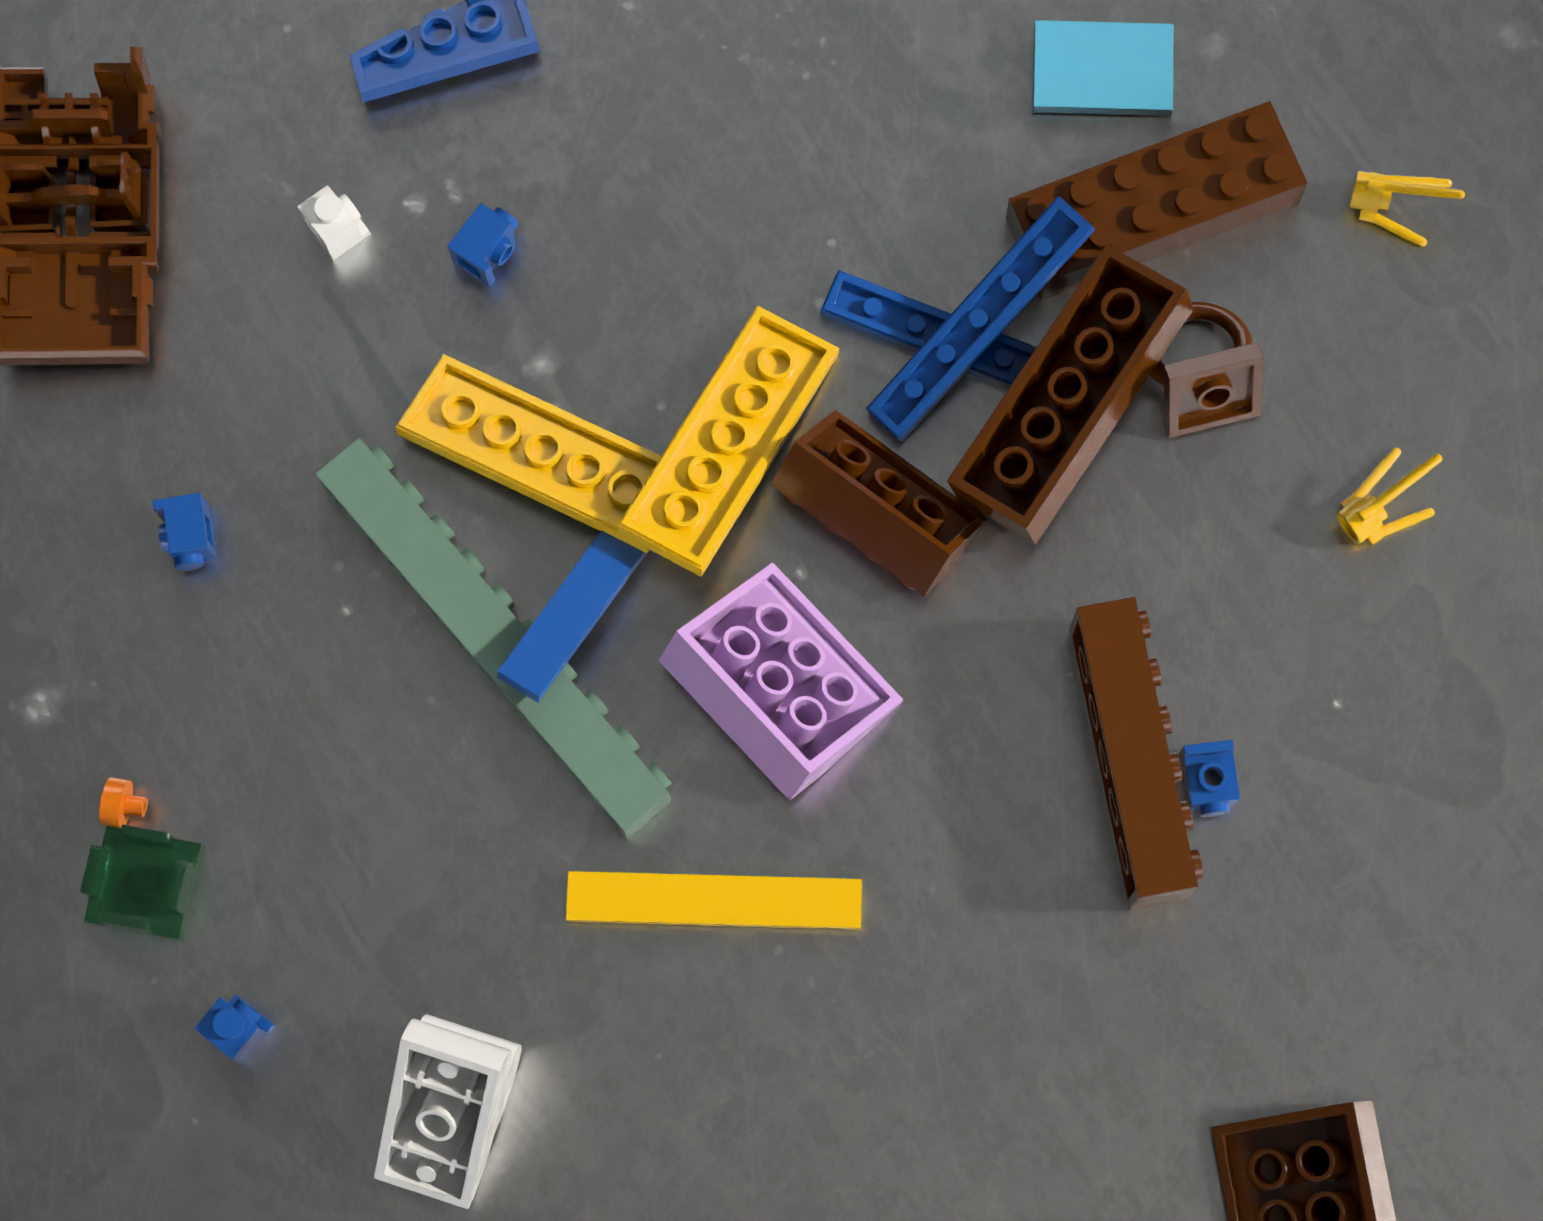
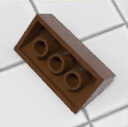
[771,409,987,596]

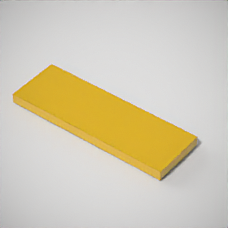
[617,305,840,577]
[396,354,661,553]

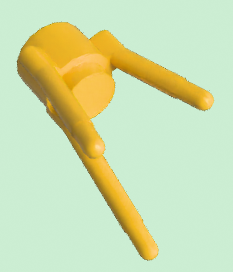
[1350,170,1465,247]
[1336,447,1442,545]

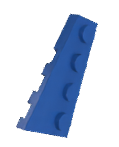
[349,0,540,103]

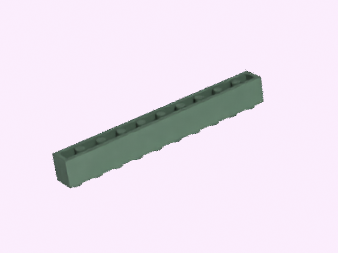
[315,437,672,839]

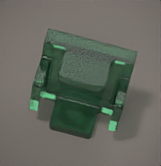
[80,825,205,942]

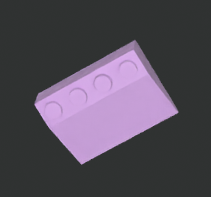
[658,562,903,801]

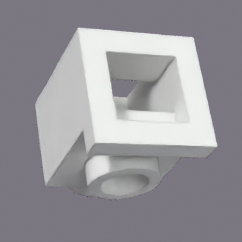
[297,185,371,261]

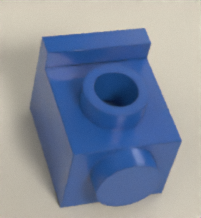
[447,203,519,287]
[152,492,217,571]
[1178,740,1240,817]
[194,994,275,1065]

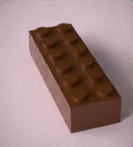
[1006,101,1308,300]
[947,244,1194,545]
[1069,597,1204,911]

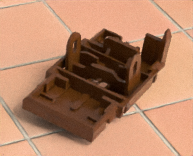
[0,47,160,365]

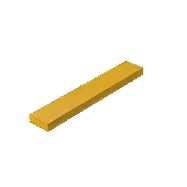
[566,871,862,930]

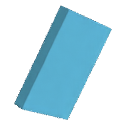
[1033,20,1174,116]

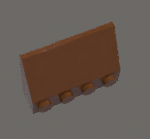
[1211,1101,1396,1221]

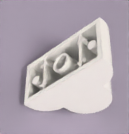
[374,1014,522,1210]

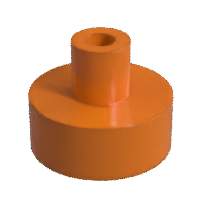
[99,777,148,828]

